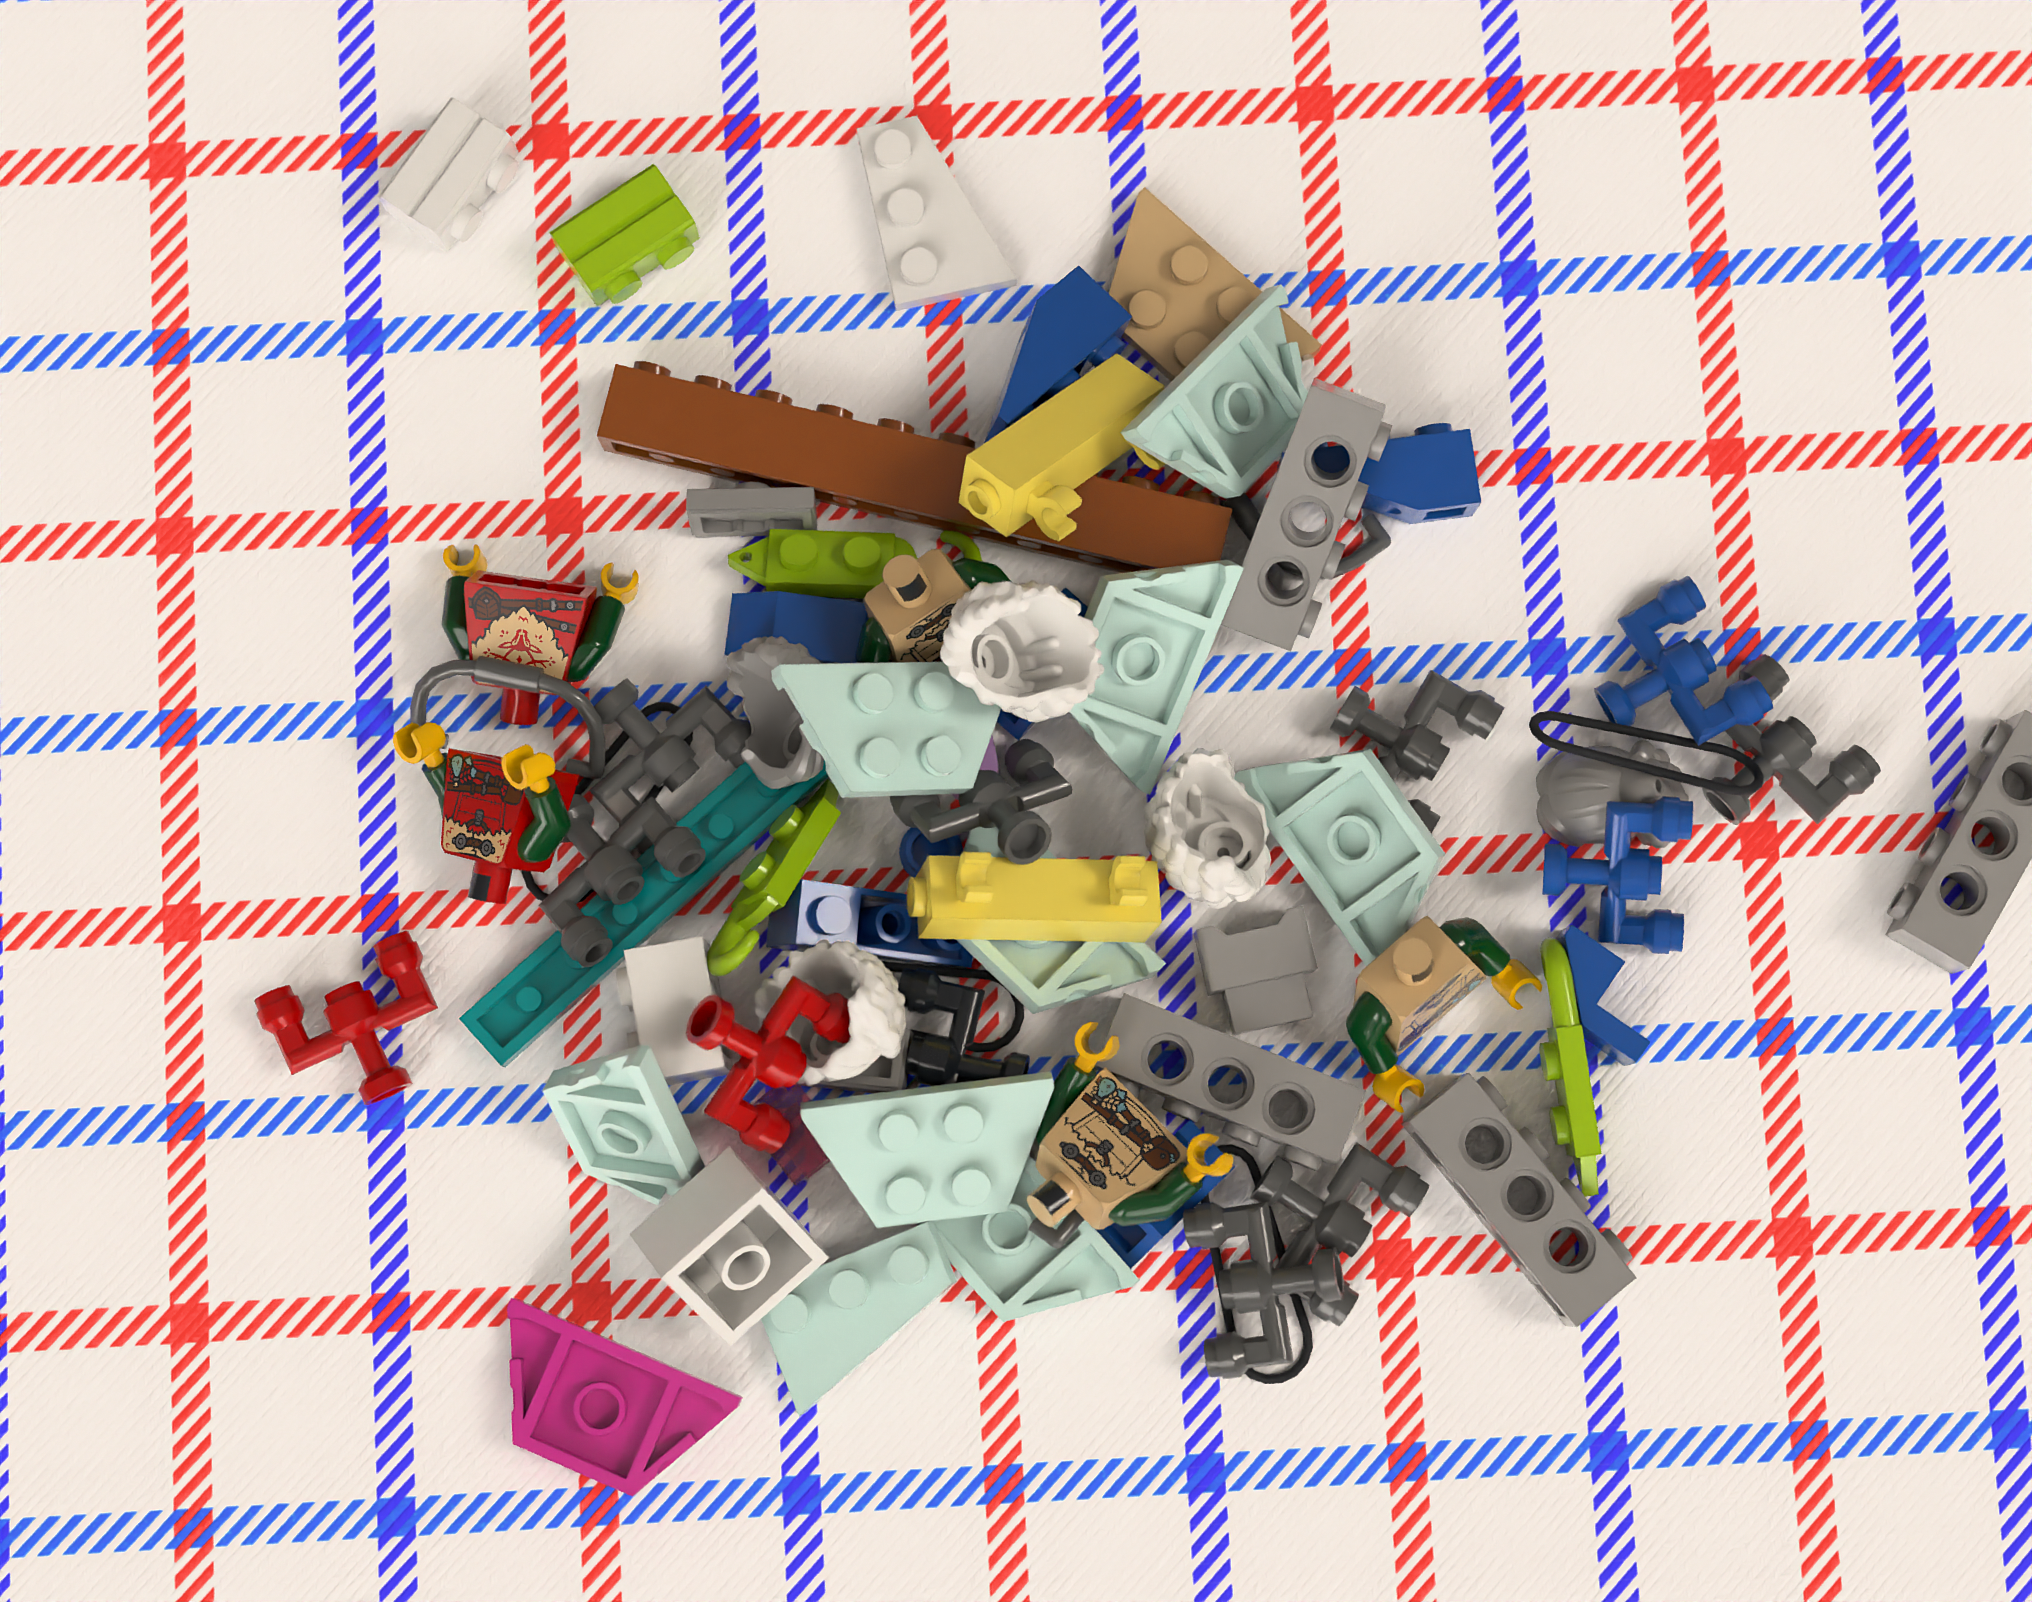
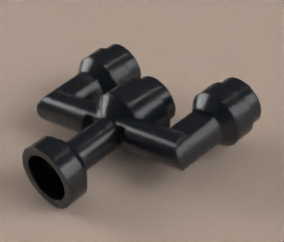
[898,967,1030,1086]

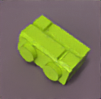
[549,163,700,307]

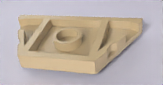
[1109,187,1322,382]

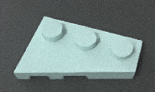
[761,1221,957,1416]

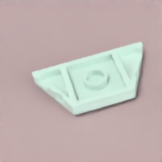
[1121,284,1308,499]
[1069,560,1244,794]
[771,662,1001,798]
[1234,749,1446,966]
[956,827,1166,1014]
[542,1045,705,1206]
[800,1071,1054,1228]
[916,1155,1140,1322]

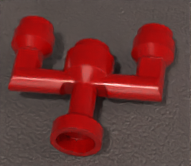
[254,931,438,1105]
[686,976,851,1154]

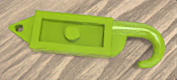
[727,529,983,599]
[706,779,841,977]
[1539,937,1602,1197]

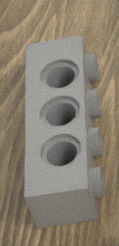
[1221,378,1393,652]
[1885,710,2032,974]
[1093,993,1366,1172]
[1401,1072,1637,1328]

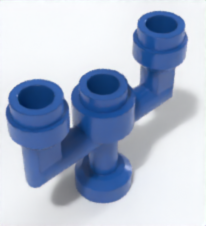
[1594,575,1773,746]
[1542,796,1693,954]

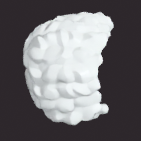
[940,580,1104,722]
[1144,748,1271,909]
[755,939,907,1086]

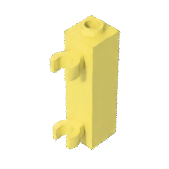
[958,353,1165,541]
[907,852,1162,943]

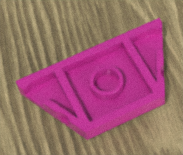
[507,1297,743,1497]

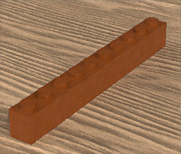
[597,361,1232,573]

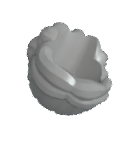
[726,636,824,789]
[1536,740,1689,848]

